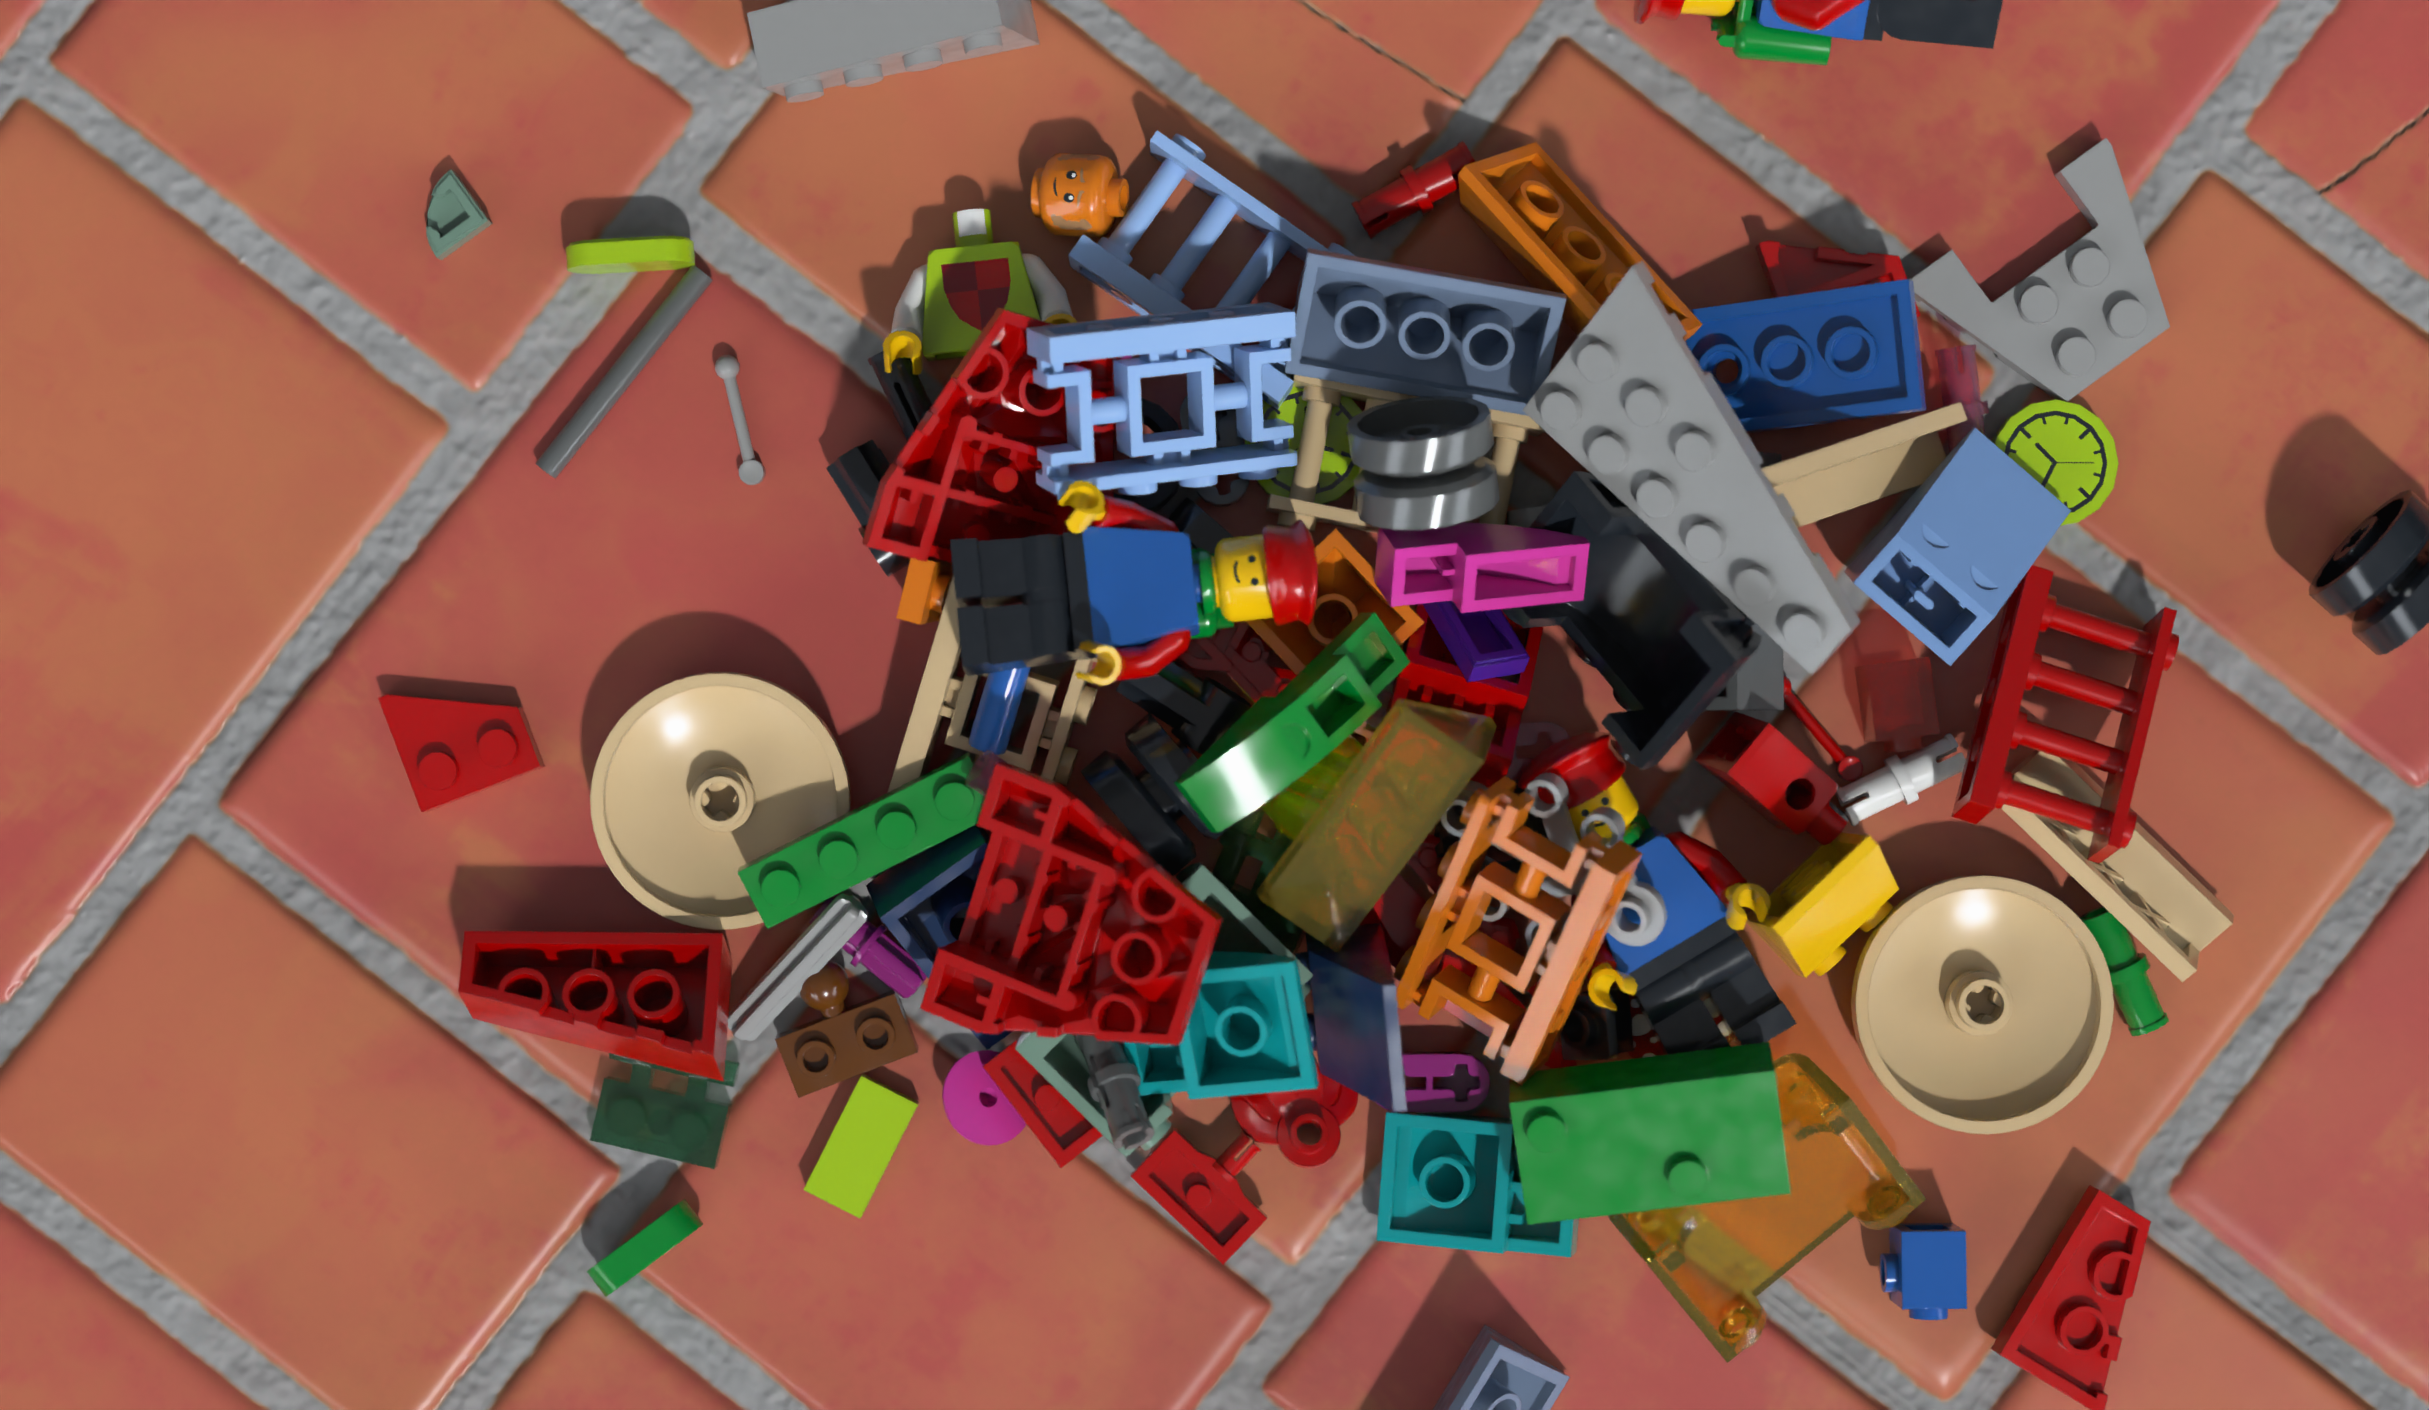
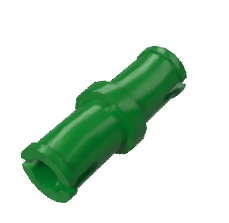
[2080,906,2169,1036]

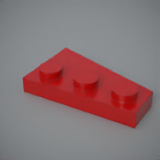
[1991,1185,2151,1410]

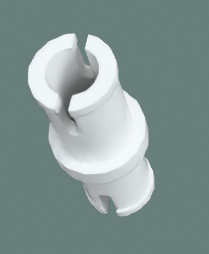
[1835,733,1966,826]

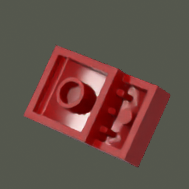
[1375,604,1543,788]

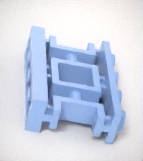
[1026,302,1298,500]

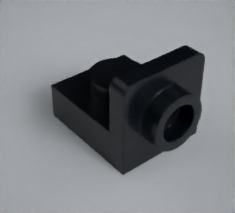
[1561,987,1634,1060]

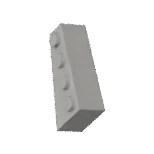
[747,0,1040,102]

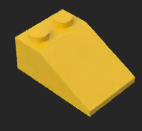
[1746,833,1899,978]

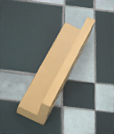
[1762,402,1967,528]
[2001,750,2234,982]

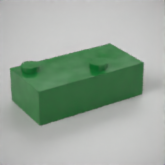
[1509,1042,1791,1225]

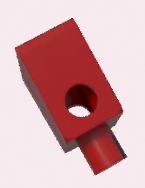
[1695,711,1848,846]

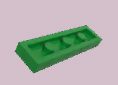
[737,752,988,929]

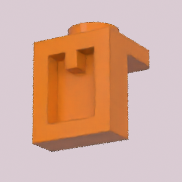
[896,557,953,625]

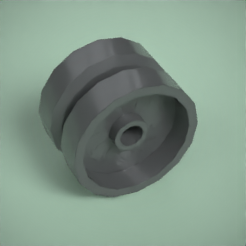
[1347,396,1500,530]

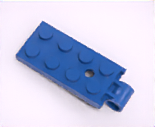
[1685,279,1926,433]

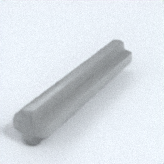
[728,893,868,1042]

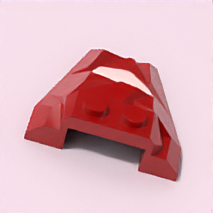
[862,307,1121,563]
[920,761,1222,1045]

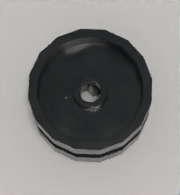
[2309,490,2429,655]
[1080,713,1236,877]

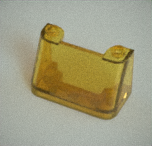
[1608,1053,1926,1363]

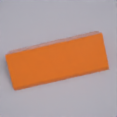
[1458,142,1703,341]

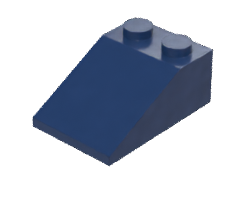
[866,824,1013,1050]
[1295,923,1407,1112]

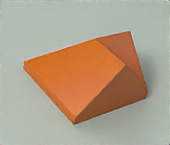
[1245,528,1424,676]

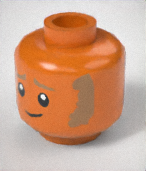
[1031,153,1129,238]

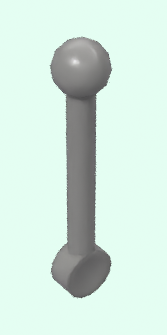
[715,355,765,485]

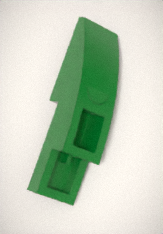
[1175,612,1410,833]

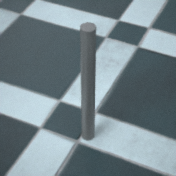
[536,265,713,479]

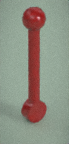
[1784,675,1863,781]

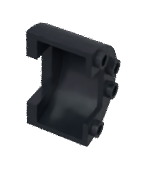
[1502,471,1762,770]

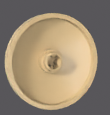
[590,672,851,930]
[1851,875,2114,1134]

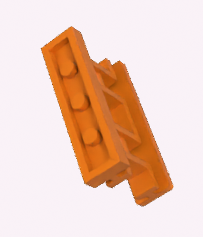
[1394,776,1643,1086]

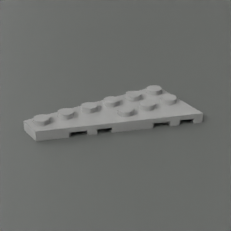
[1522,261,1860,675]

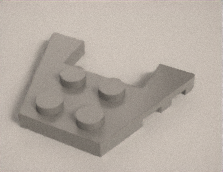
[1910,138,2170,402]

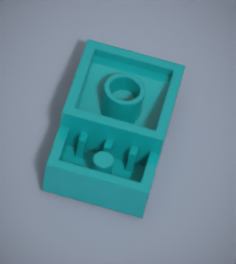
[1123,951,1319,1100]
[1376,1111,1579,1257]

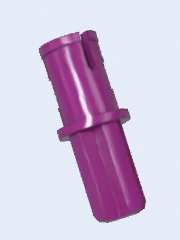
[809,894,927,999]

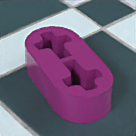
[1378,1052,1490,1112]

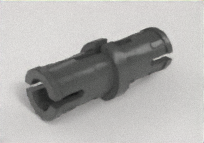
[1075,1035,1155,1150]

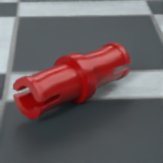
[1351,141,1476,239]

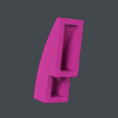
[1374,522,1590,613]

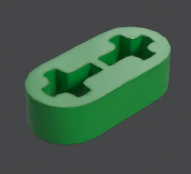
[587,1198,703,1297]

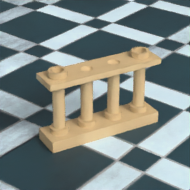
[1266,374,1545,534]

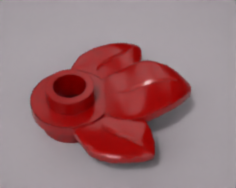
[1231,1062,1359,1168]

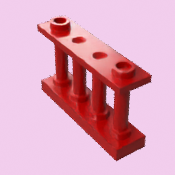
[1951,565,2179,864]

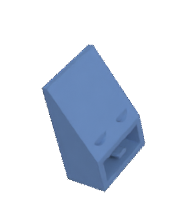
[1844,427,2071,666]

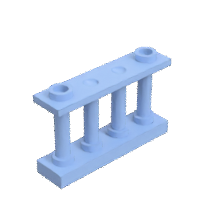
[1068,130,1355,410]

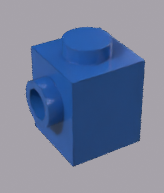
[1879,1223,1967,1320]

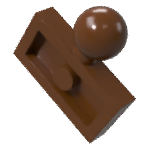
[775,960,919,1098]

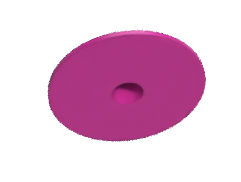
[942,1050,1026,1146]

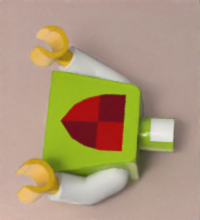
[883,209,1077,375]

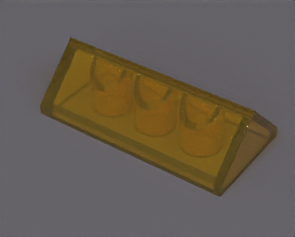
[1256,698,1497,953]

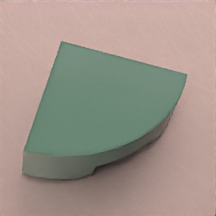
[426,169,493,261]

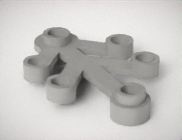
[1439,773,1667,947]

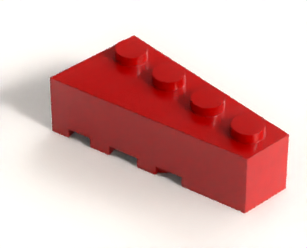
[458,931,733,1082]

